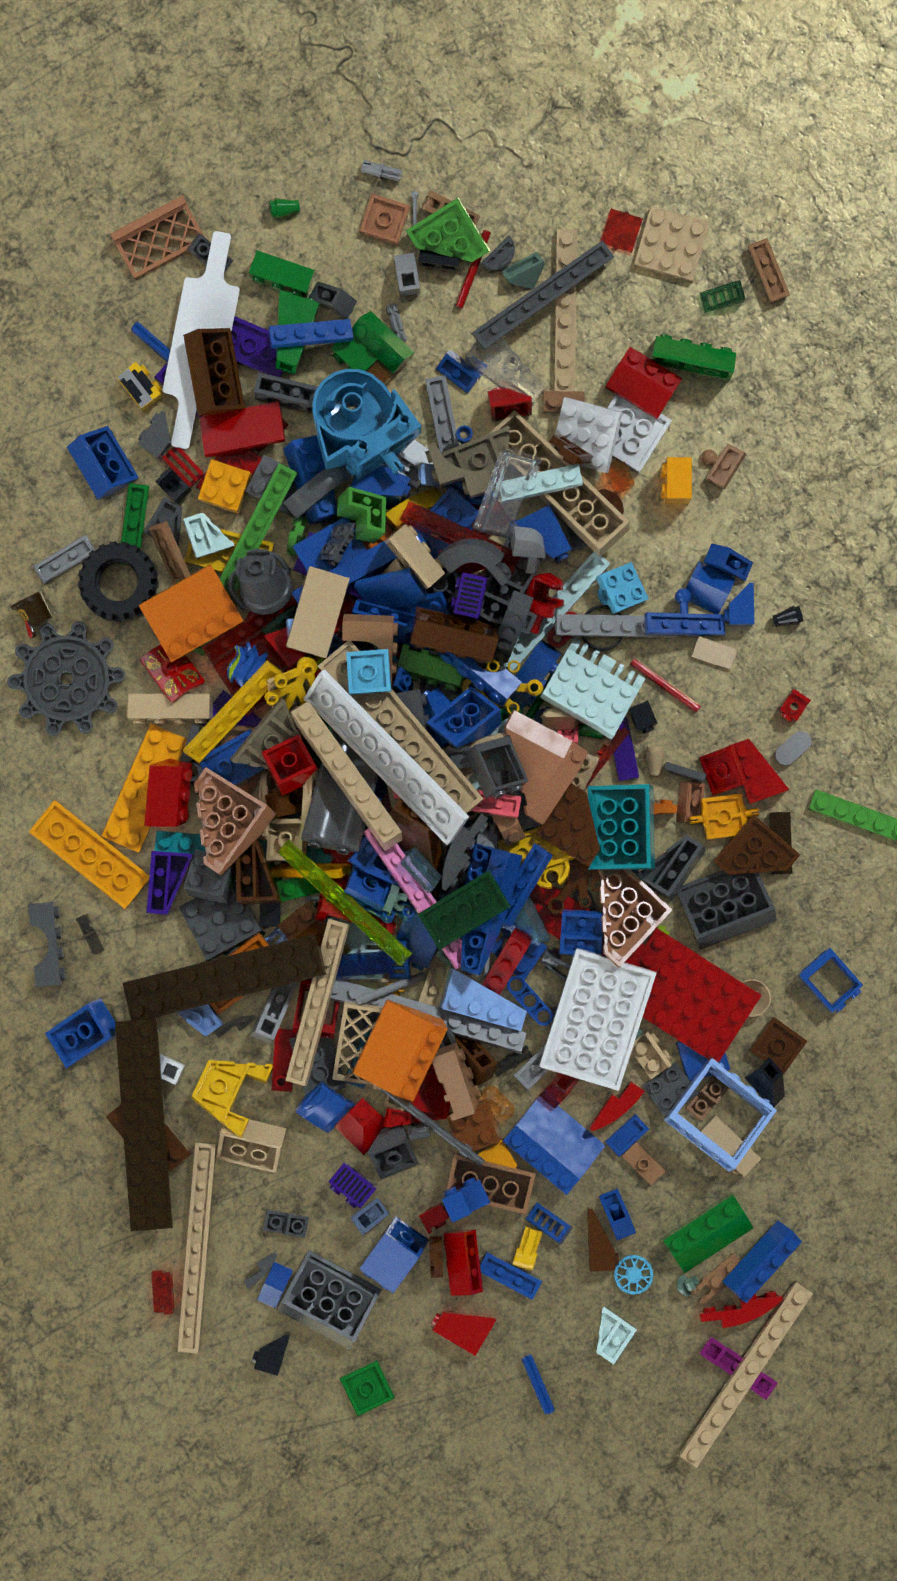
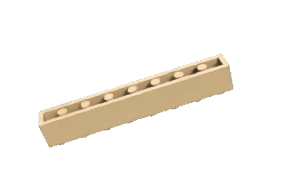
[291,701,402,851]

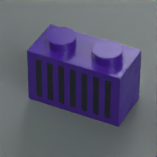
[451,573,488,621]
[328,1161,377,1209]

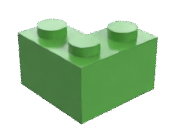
[337,487,386,544]

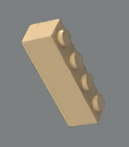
[127,694,213,724]

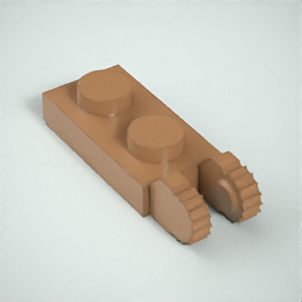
[690,1252,740,1305]

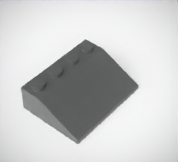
[677,870,777,950]
[277,1250,382,1350]

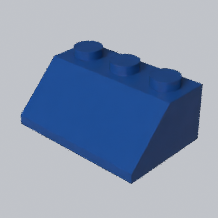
[67,426,139,499]

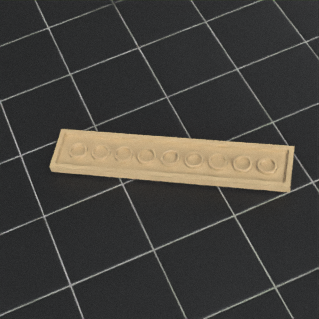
[318,641,484,814]

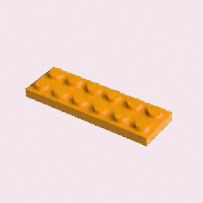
[101,723,187,853]
[29,800,149,909]

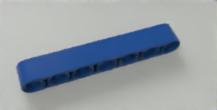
[292,525,427,603]

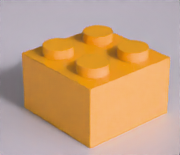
[660,457,692,505]
[198,459,252,515]

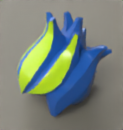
[227,642,269,687]

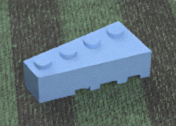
[439,968,527,1031]

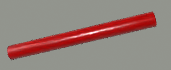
[455,230,491,309]
[630,658,701,713]

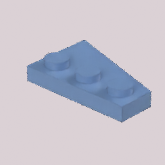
[176,1004,224,1037]

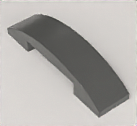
[283,464,352,519]

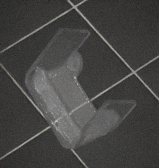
[474,448,543,539]

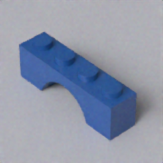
[439,652,522,707]

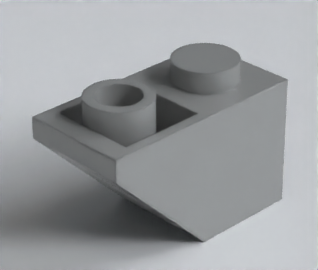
[394,253,420,297]

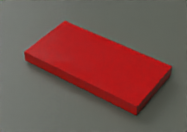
[200,401,286,458]

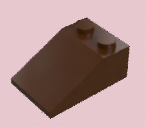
[278,900,352,959]

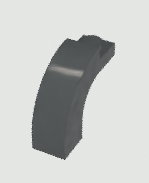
[437,539,511,586]

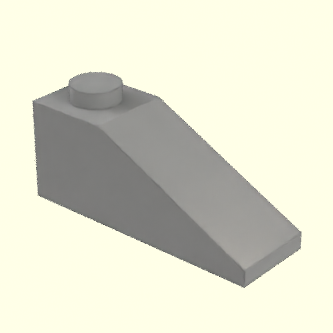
[250,983,297,1044]

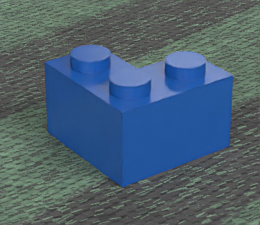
[442,1177,490,1223]

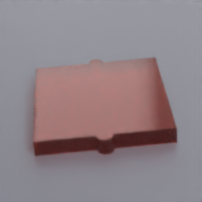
[601,208,643,253]

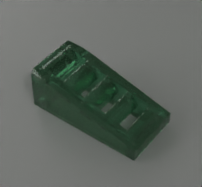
[699,280,745,313]

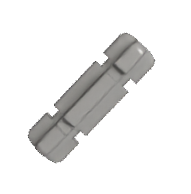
[386,303,407,342]

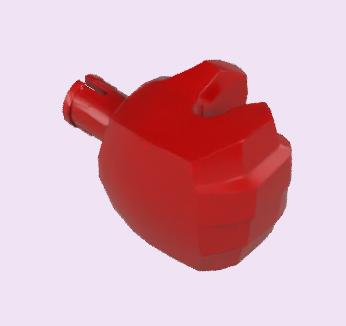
[525,573,564,634]

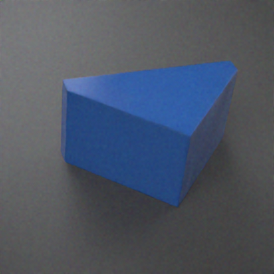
[257,1262,293,1308]

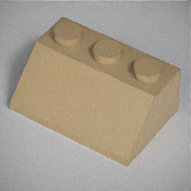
[384,524,445,589]
[216,1119,287,1173]

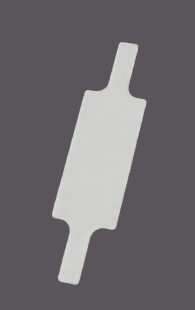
[163,231,240,449]

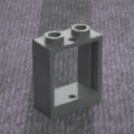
[466,736,529,799]

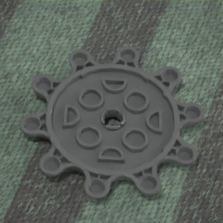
[7,621,126,736]

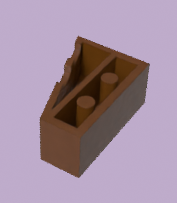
[236,839,282,904]

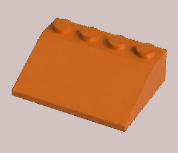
[139,564,243,662]
[352,999,448,1102]

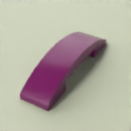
[699,1336,778,1400]

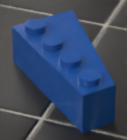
[283,435,337,525]

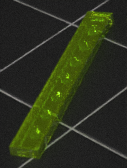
[278,839,412,966]

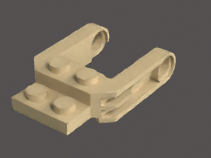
[259,767,320,862]

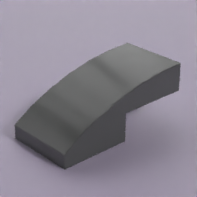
[243,1251,278,1288]

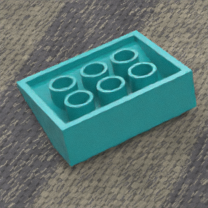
[588,784,655,870]

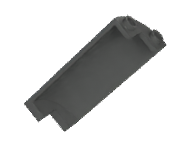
[301,727,379,855]

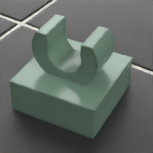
[383,884,408,913]

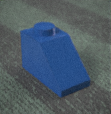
[704,543,753,581]
[724,583,755,626]
[599,1188,636,1241]

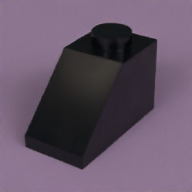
[252,1332,291,1376]

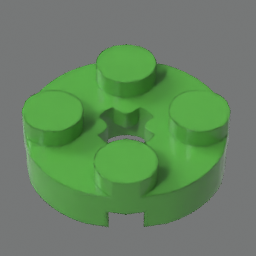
[287,516,308,556]

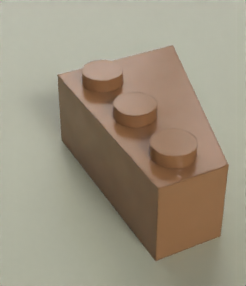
[432,1043,481,1121]

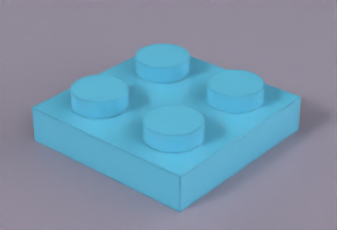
[346,649,392,695]

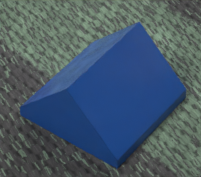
[685,561,736,614]

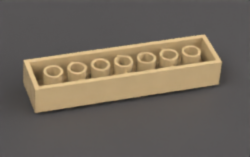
[490,410,630,557]

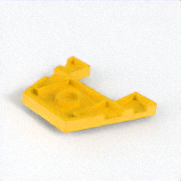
[192,1060,273,1138]

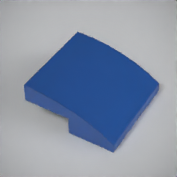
[560,909,603,955]
[676,1041,731,1082]

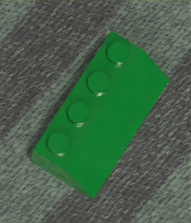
[651,334,736,380]
[662,1193,754,1273]

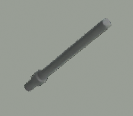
[380,1089,485,1167]

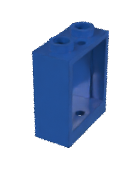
[797,948,863,1013]

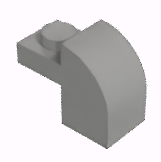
[511,527,546,574]

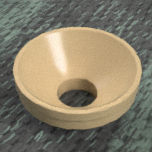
[743,979,771,1017]

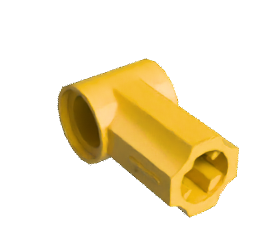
[512,1226,542,1271]

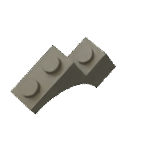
[425,442,494,499]

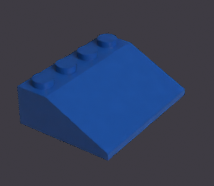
[502,1092,606,1195]

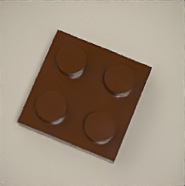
[749,1017,807,1075]

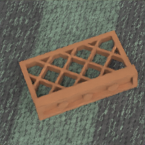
[110,195,204,279]

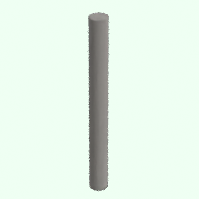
[356,972,426,1005]

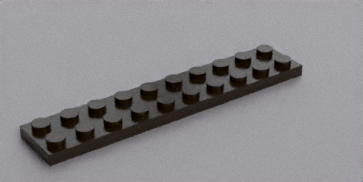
[123,934,327,1020]
[115,1018,173,1231]

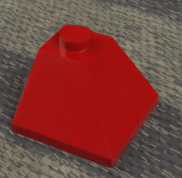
[487,387,532,421]
[261,734,317,796]
[335,1097,385,1155]

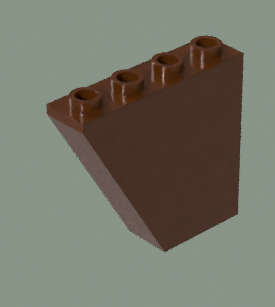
[378,798,443,899]

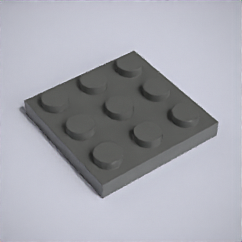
[179,881,262,961]

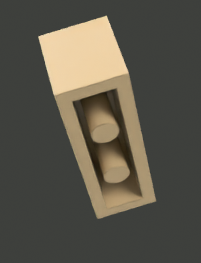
[699,1115,761,1177]

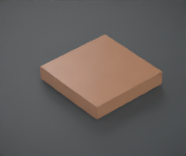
[359,193,411,245]

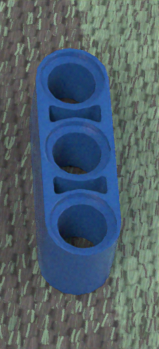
[507,976,553,1026]

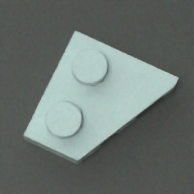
[183,513,234,559]
[596,1307,637,1365]

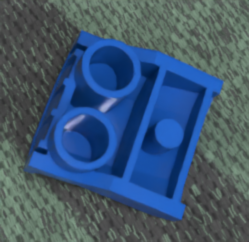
[295,1081,355,1133]

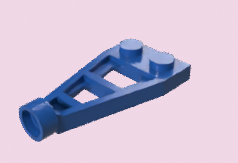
[347,835,429,890]
[492,927,548,980]

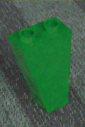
[276,290,319,375]

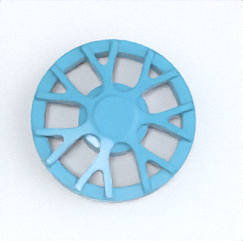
[614,1255,653,1295]

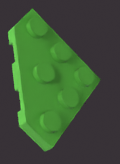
[406,197,490,262]

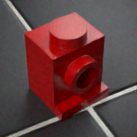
[778,689,811,723]
[419,1202,449,1234]

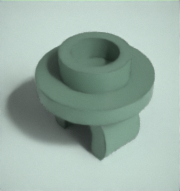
[677,1275,699,1296]

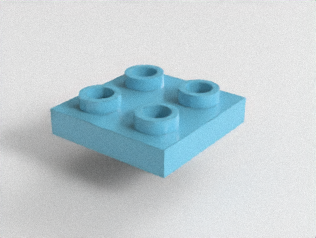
[596,562,649,614]

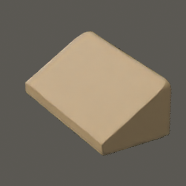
[691,636,738,670]

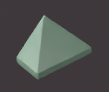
[501,252,545,289]

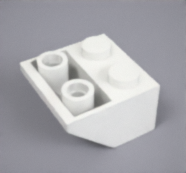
[383,440,433,491]

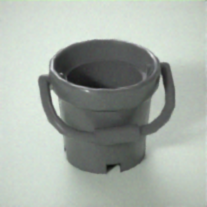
[228,548,293,615]

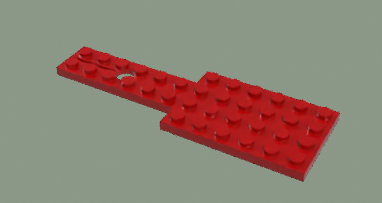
[519,884,762,1063]

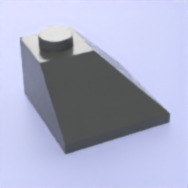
[368,1125,419,1179]

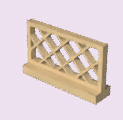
[332,1001,383,1090]

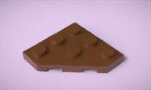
[536,783,600,868]
[713,814,800,875]

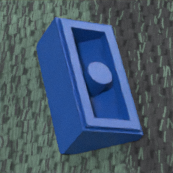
[436,350,482,393]

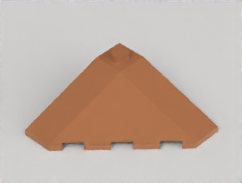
[504,710,588,825]
[194,767,276,875]
[598,870,672,968]

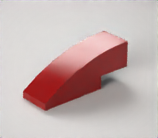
[589,1081,645,1131]

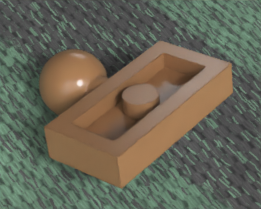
[701,443,746,489]

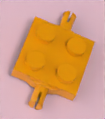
[689,793,759,840]

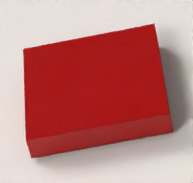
[699,744,747,796]

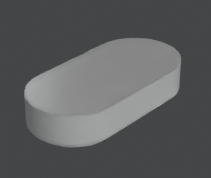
[775,731,811,766]

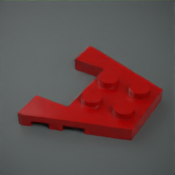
[383,1064,451,1127]

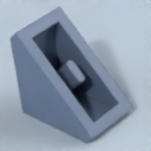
[351,1197,389,1235]

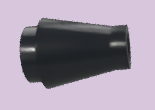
[772,605,804,627]

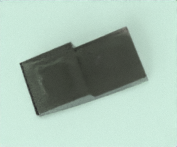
[213,1015,257,1038]

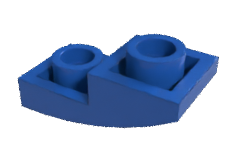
[393,667,414,693]

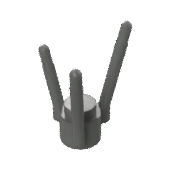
[541,947,574,981]

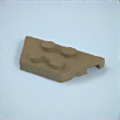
[441,426,510,483]
[230,698,299,770]

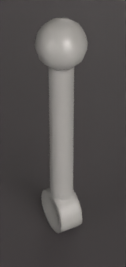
[411,191,419,226]

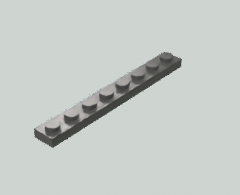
[471,240,614,350]

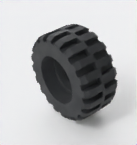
[78,541,159,622]

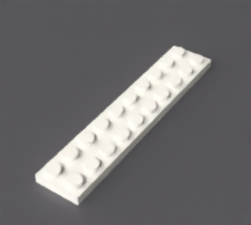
[304,670,469,845]

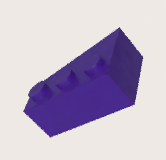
[146,851,193,915]

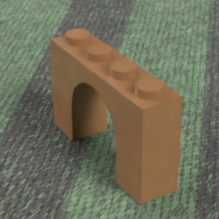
[342,614,398,693]

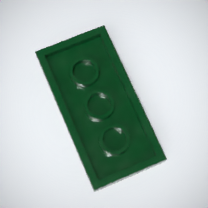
[418,870,512,950]

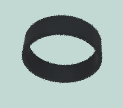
[581,605,623,651]

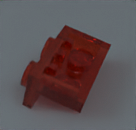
[151,1269,175,1315]

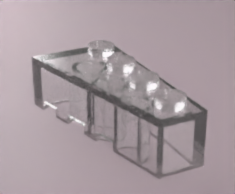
[465,337,545,407]

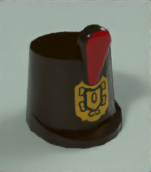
[10,591,52,638]

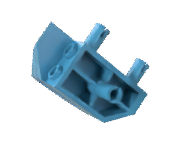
[312,369,422,480]

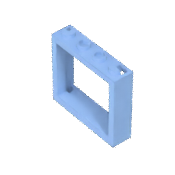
[664,1058,777,1172]

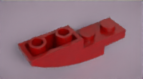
[698,1291,782,1328]

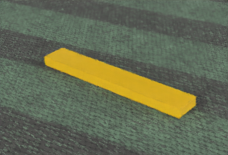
[183,660,282,763]

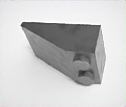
[245,455,305,519]

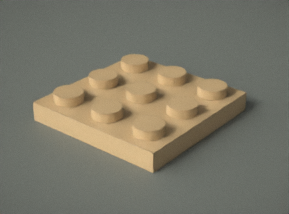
[634,206,710,282]

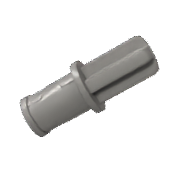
[361,160,402,181]

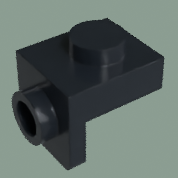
[156,468,192,504]

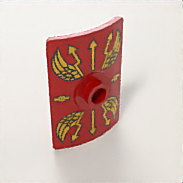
[140,644,205,703]

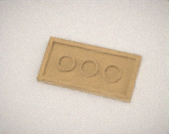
[286,566,350,659]

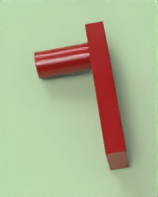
[271,1029,296,1092]

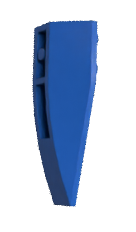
[461,843,522,975]

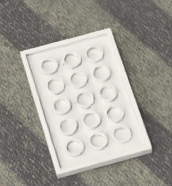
[539,948,656,1091]

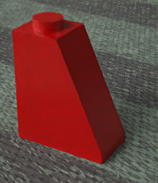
[431,1310,497,1356]

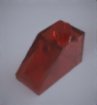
[539,1072,580,1109]

